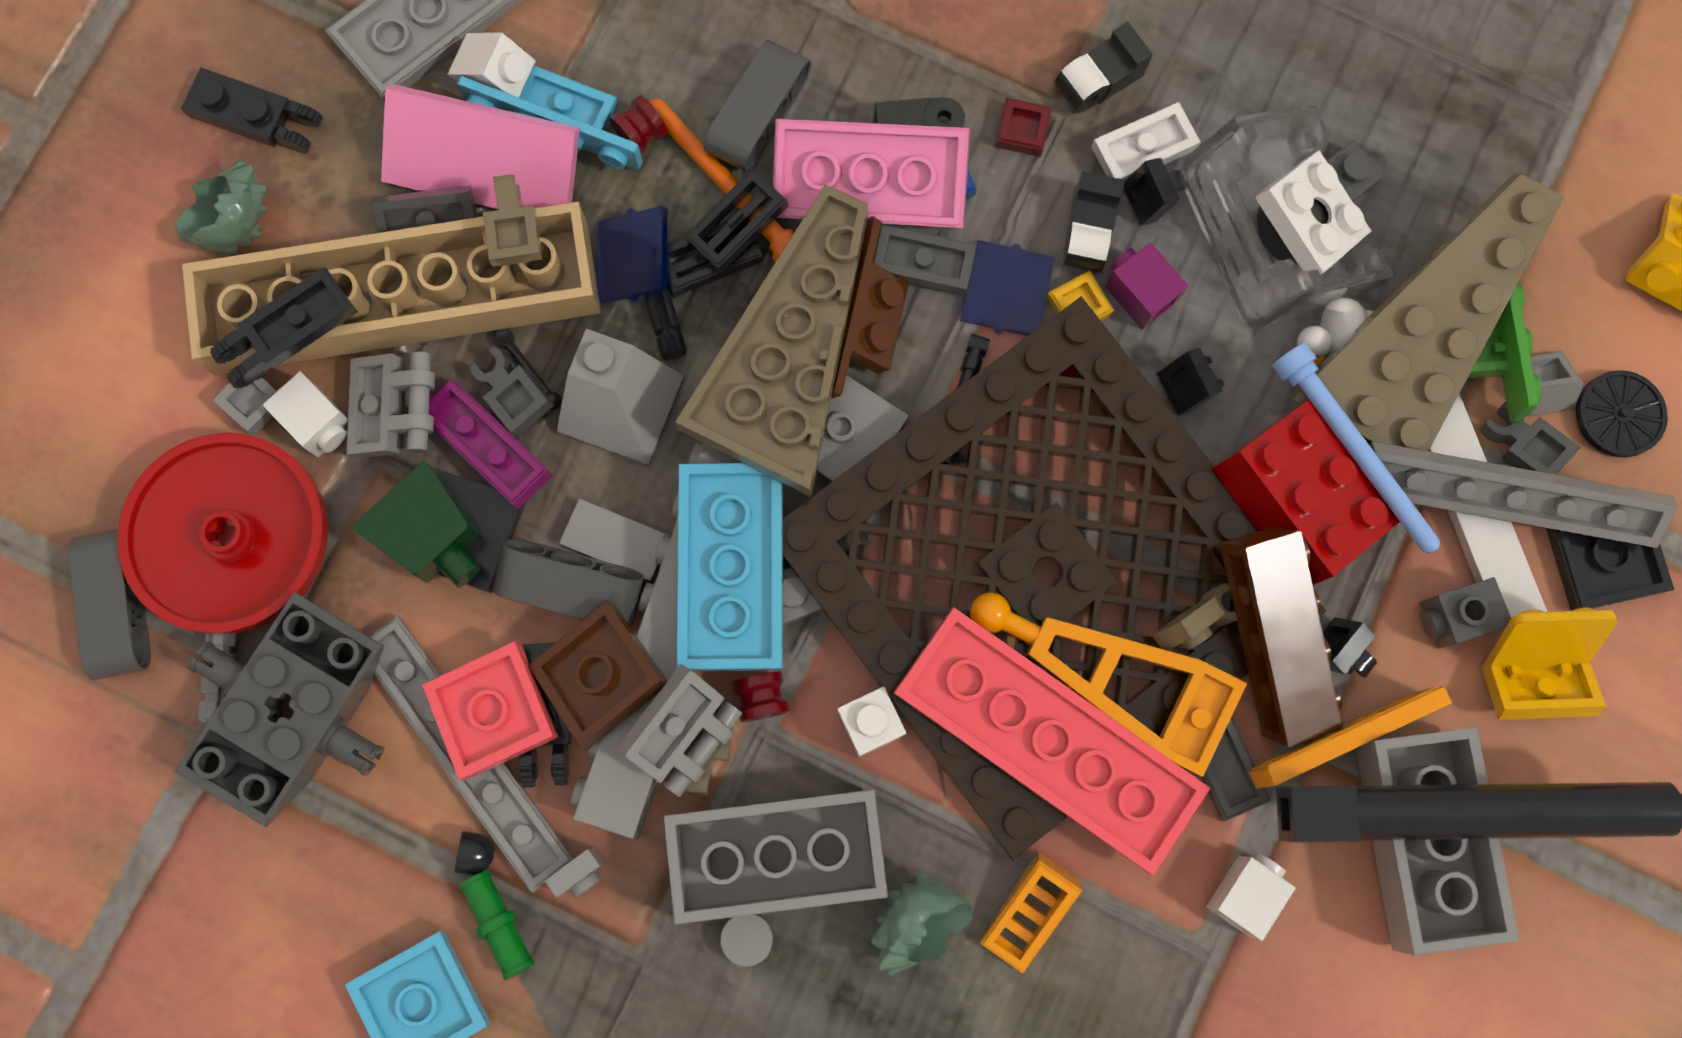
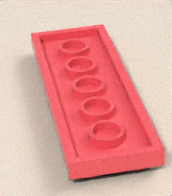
[893,607,1211,876]

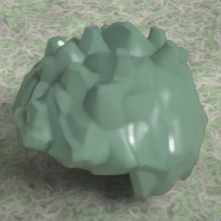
[174,159,267,257]
[871,871,973,977]

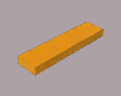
[1249,685,1452,789]

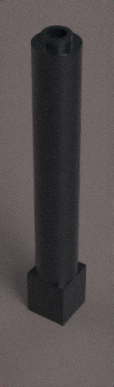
[1276,782,1682,842]

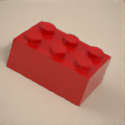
[1211,399,1400,585]

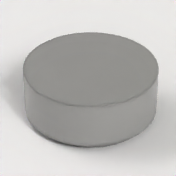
[721,914,773,967]

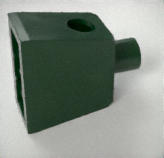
[351,460,480,588]

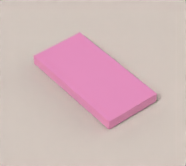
[381,84,580,209]
[773,119,970,228]

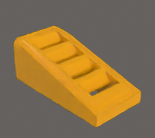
[980,852,1083,973]

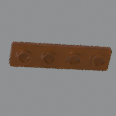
[831,216,909,399]

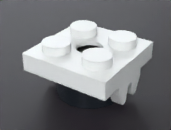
[1255,150,1371,280]

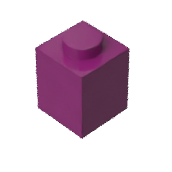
[1105,242,1189,330]

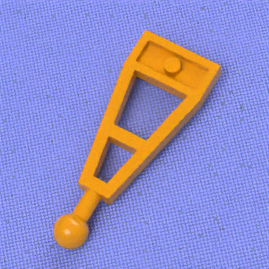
[970,592,1247,777]

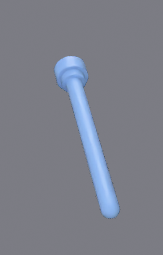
[1271,342,1440,553]

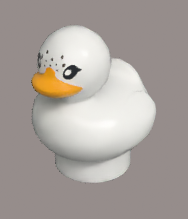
[1297,298,1373,365]

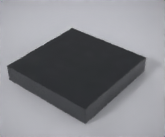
[434,468,526,593]
[1546,528,1675,611]

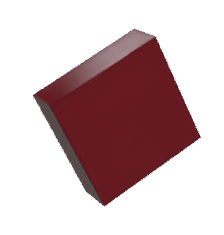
[995,98,1052,157]

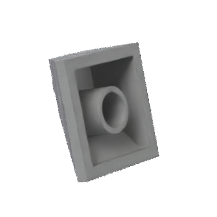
[557,329,684,466]

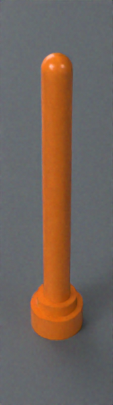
[650,98,794,262]

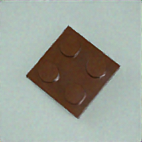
[528,601,667,749]

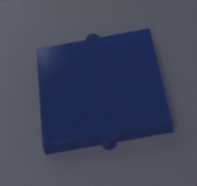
[597,206,668,304]
[960,240,1055,336]

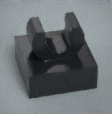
[1124,157,1189,226]
[1156,348,1224,416]
[1323,617,1377,678]

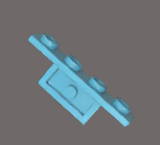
[457,66,643,170]

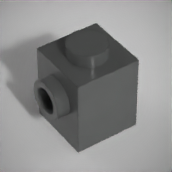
[1420,577,1511,649]

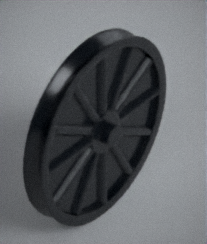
[1576,370,1668,457]

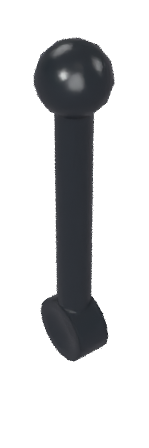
[494,328,562,410]

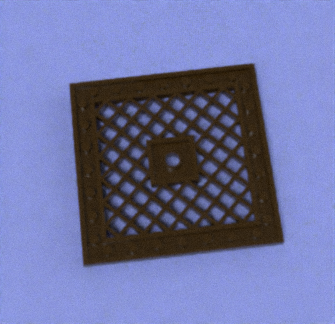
[783,296,1326,860]

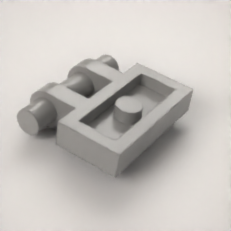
[346,352,435,459]
[616,664,743,798]

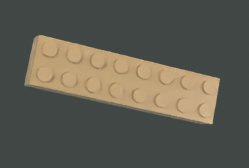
[182,201,601,375]

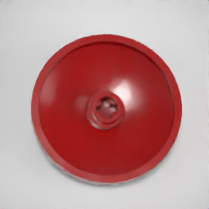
[117,433,328,635]

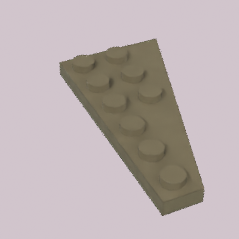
[1286,174,1564,451]
[675,184,868,497]

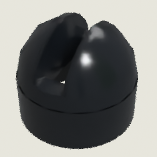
[454,831,494,875]

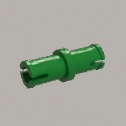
[458,870,536,981]

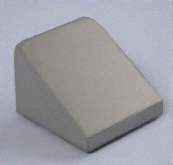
[1529,351,1584,416]

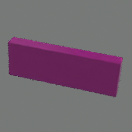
[429,378,553,510]

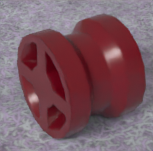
[609,95,669,154]
[732,671,790,722]

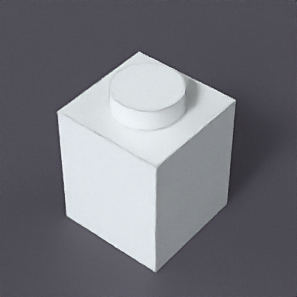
[447,32,536,98]
[263,371,348,457]
[837,686,907,758]
[1206,854,1296,941]

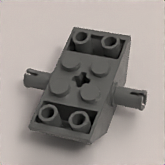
[175,592,384,827]

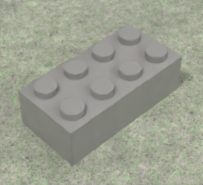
[1355,727,1520,955]
[664,790,888,924]

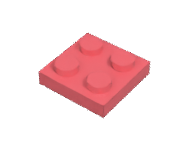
[422,641,559,780]

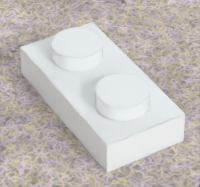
[1091,102,1201,181]

